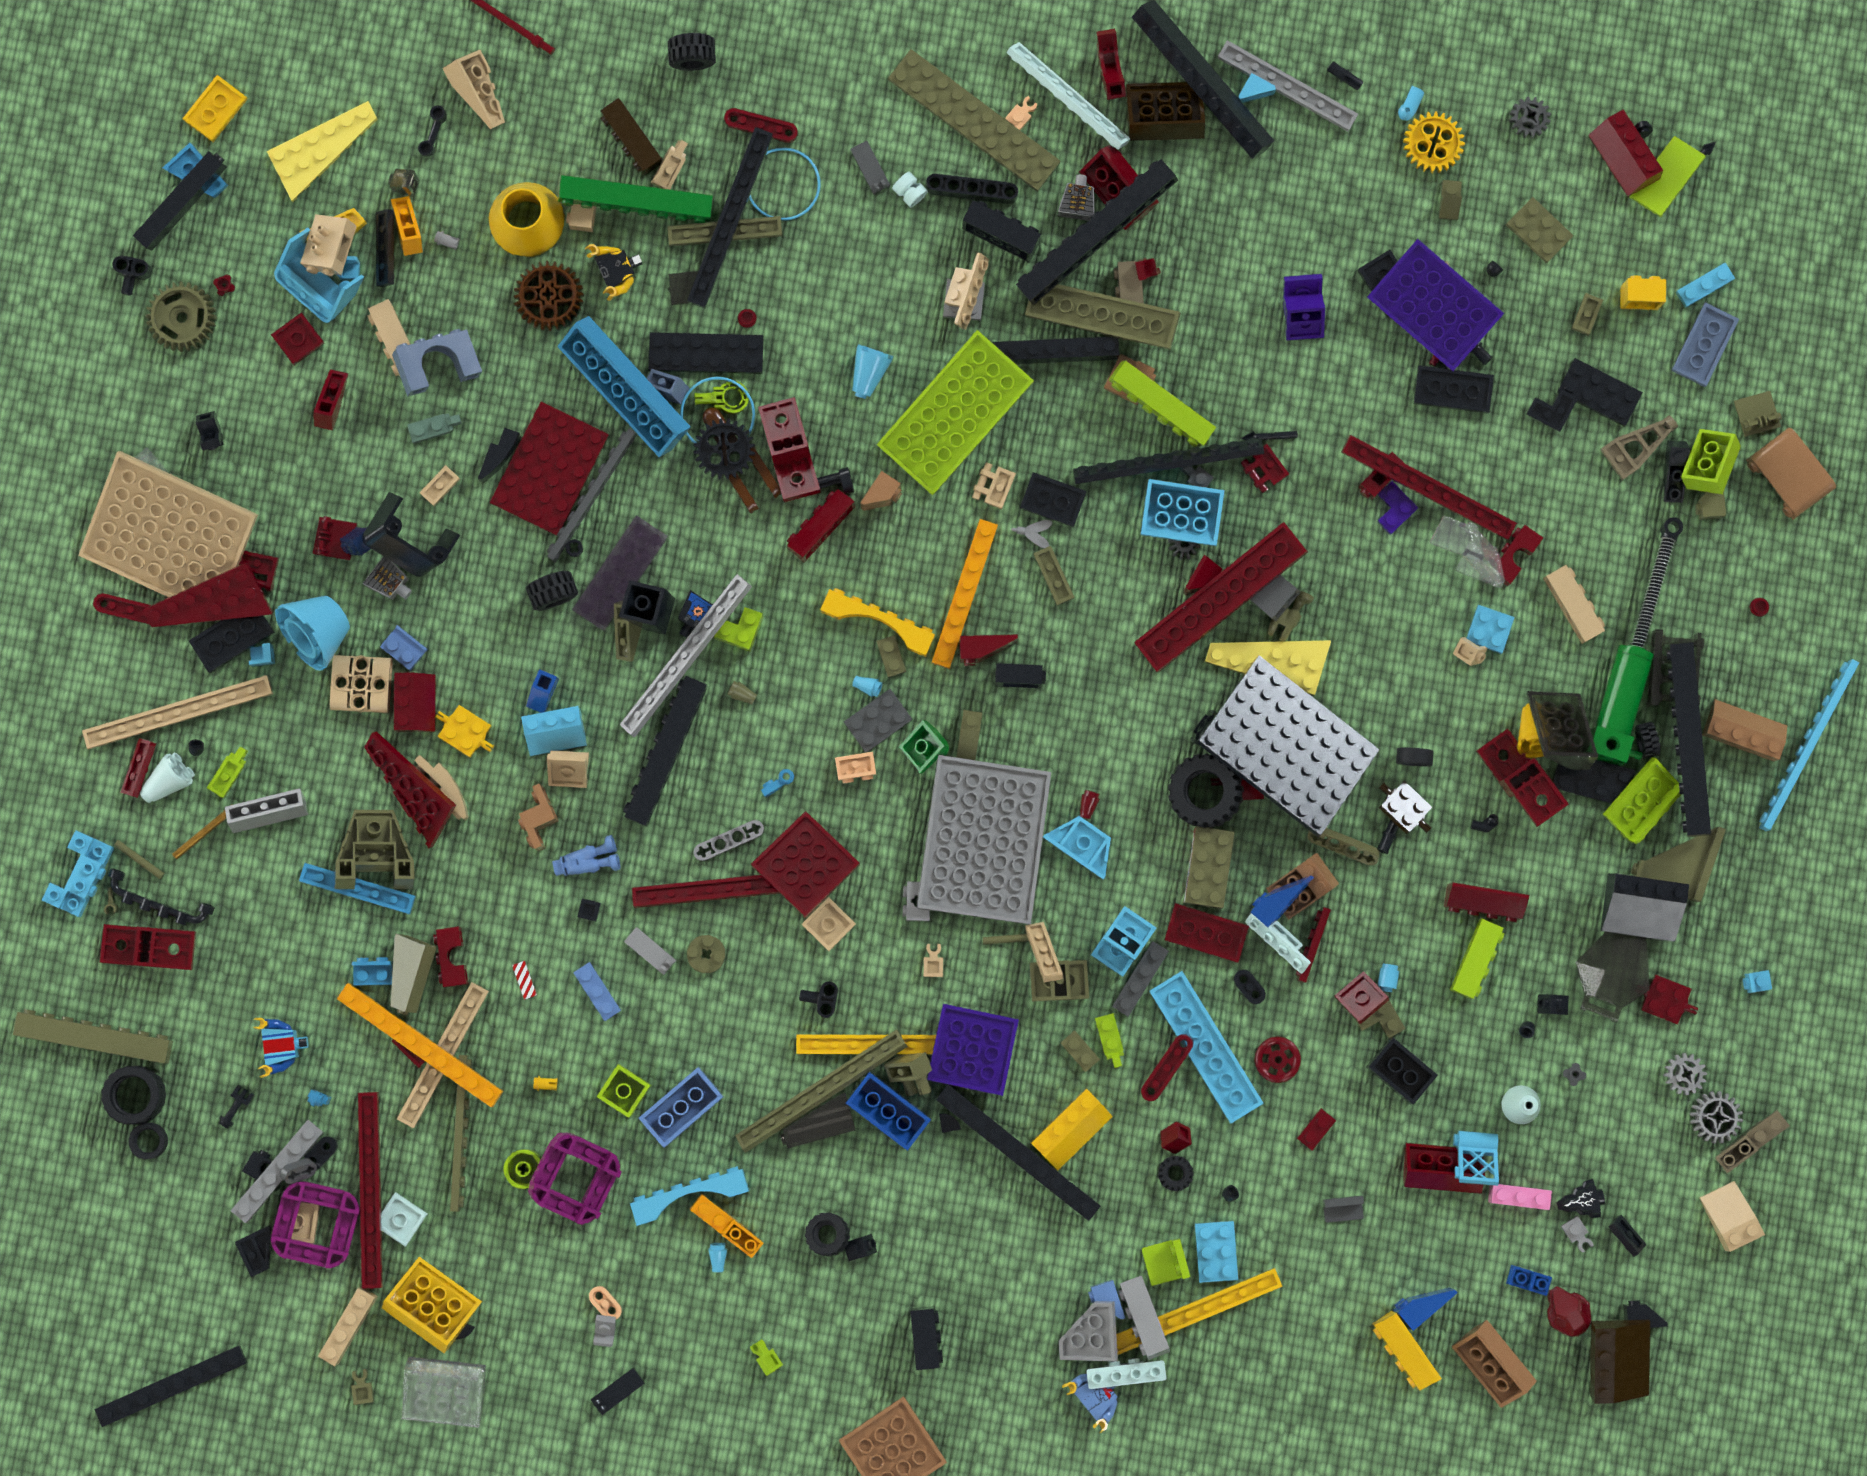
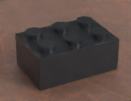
[1366,1037,1438,1105]
[910,1306,943,1370]

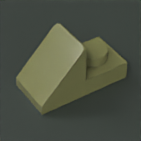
[1439,180,1462,220]

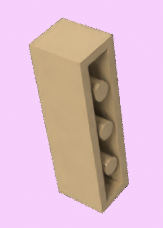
[367,299,410,376]
[1543,565,1605,644]
[318,1286,378,1366]

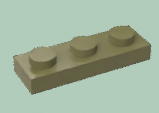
[1033,546,1075,606]

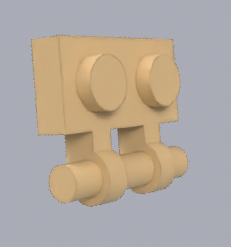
[972,463,1016,509]

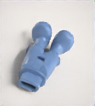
[552,835,621,876]

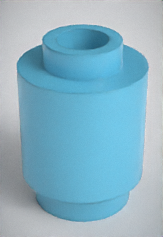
[1377,964,1399,992]

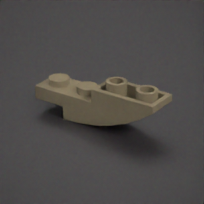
[1715,1110,1790,1173]

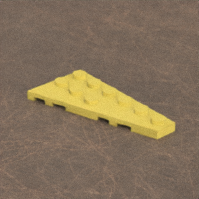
[267,101,378,202]
[1205,640,1331,695]

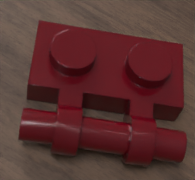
[1241,444,1289,493]

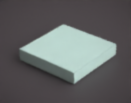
[381,1192,428,1247]

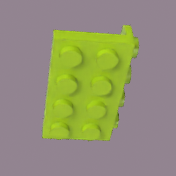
[1603,757,1682,844]

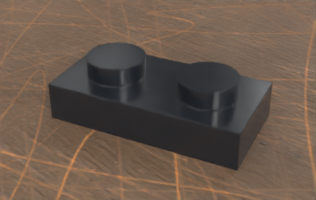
[1609,1214,1646,1257]

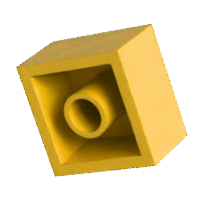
[1620,275,1666,310]

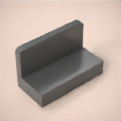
[1322,1195,1364,1223]

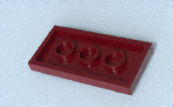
[1164,903,1249,963]

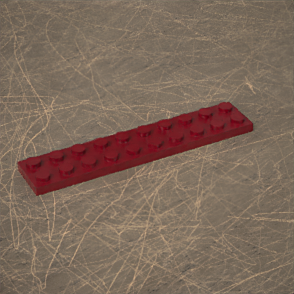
[1134,522,1308,673]

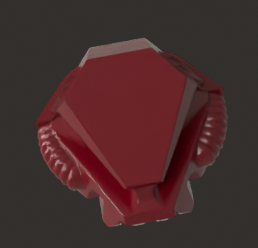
[1547,1286,1591,1337]

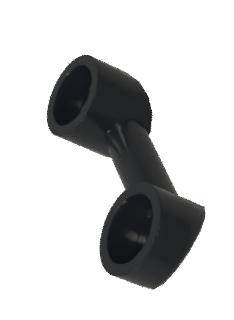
[418,105,447,157]

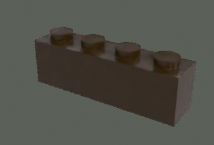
[600,98,662,176]

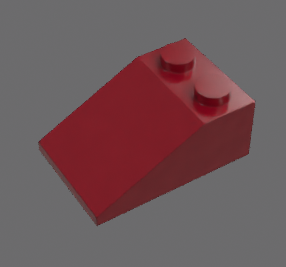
[960,634,1018,666]

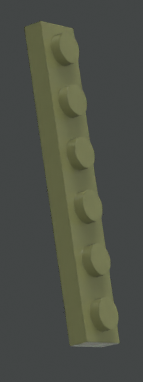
[667,216,782,247]

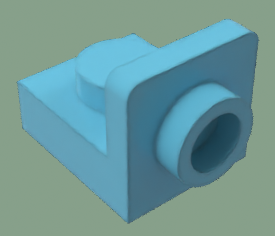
[1743,970,1772,993]

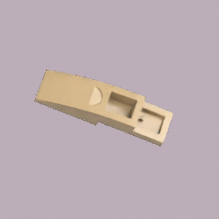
[414,755,469,820]

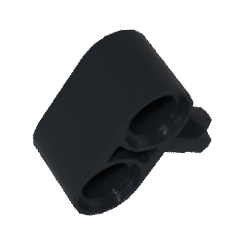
[112,256,152,296]
[799,981,838,1018]

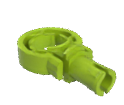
[694,381,749,414]

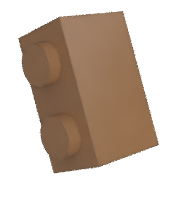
[860,471,902,511]

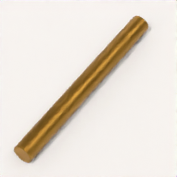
[172,804,232,859]

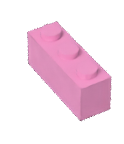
[1488,1184,1552,1210]

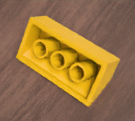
[1031,1089,1113,1171]
[1373,1311,1442,1390]

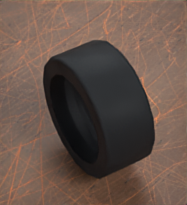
[1396,747,1434,767]
[128,1123,168,1160]

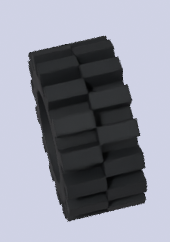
[1635,722,1661,759]
[1158,1156,1194,1191]

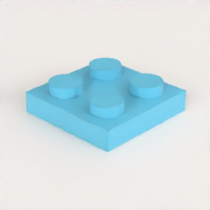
[1466,605,1515,654]

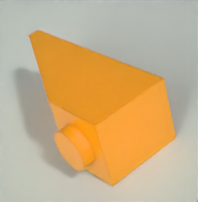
[391,196,423,256]

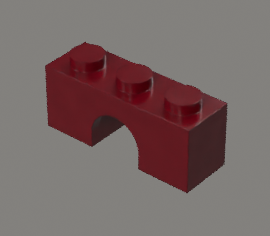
[1489,525,1543,586]
[433,926,469,988]

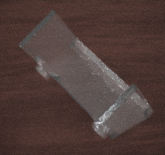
[1430,516,1505,588]

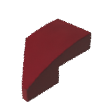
[1135,258,1161,281]

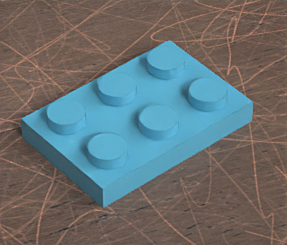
[1195,1221,1238,1283]

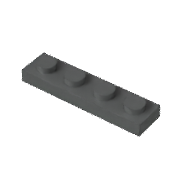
[1112,941,1169,1017]

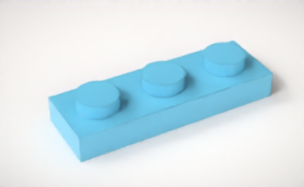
[1676,263,1735,308]

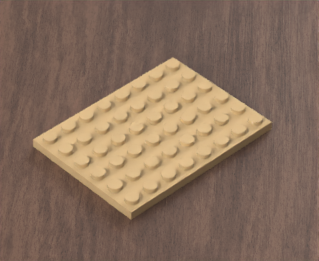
[78,451,258,597]

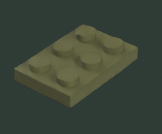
[1506,197,1574,264]

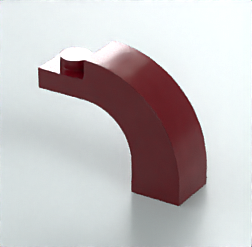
[1096,28,1126,100]

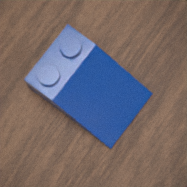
[1251,875,1314,928]
[1393,1287,1458,1331]

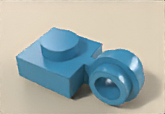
[761,769,794,798]
[308,1090,332,1107]

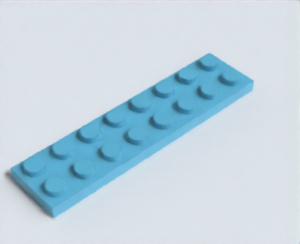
[1149,971,1264,1124]

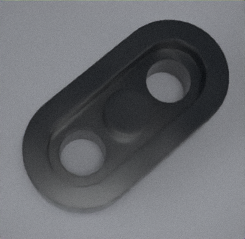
[1233,970,1266,1004]
[304,1136,338,1170]

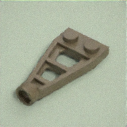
[1600,415,1678,480]

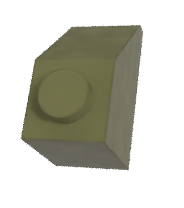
[1695,492,1726,520]

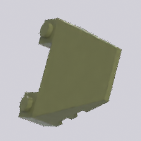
[335,810,414,889]

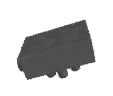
[1250,575,1301,621]

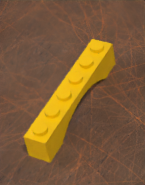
[820,588,935,657]

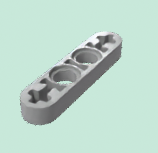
[694,820,764,861]

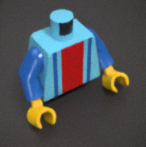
[253,1018,309,1078]

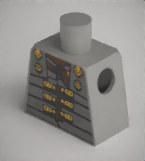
[1058,174,1094,221]
[363,557,412,600]

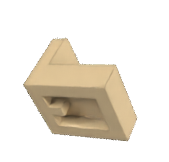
[1453,637,1488,666]

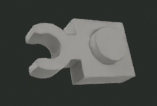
[1561,1216,1593,1252]

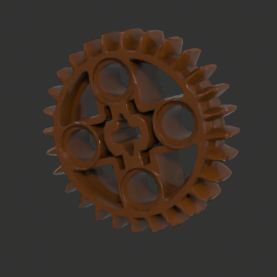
[514,261,584,331]

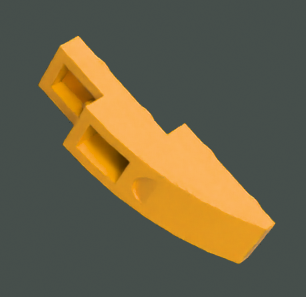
[690,1194,763,1258]

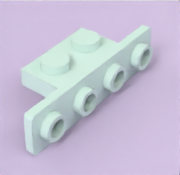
[1245,913,1311,974]
[1087,1358,1166,1389]

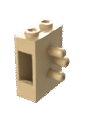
[300,214,357,276]

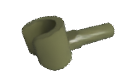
[104,887,118,914]

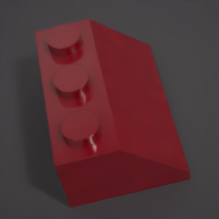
[394,672,436,732]

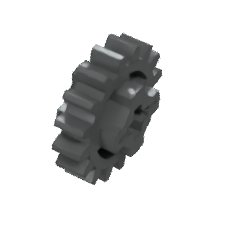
[1509,96,1551,138]

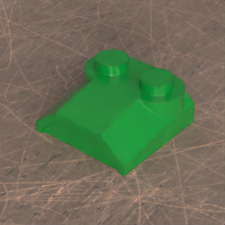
[898,720,949,774]

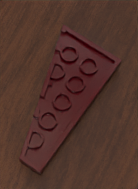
[143,562,273,627]

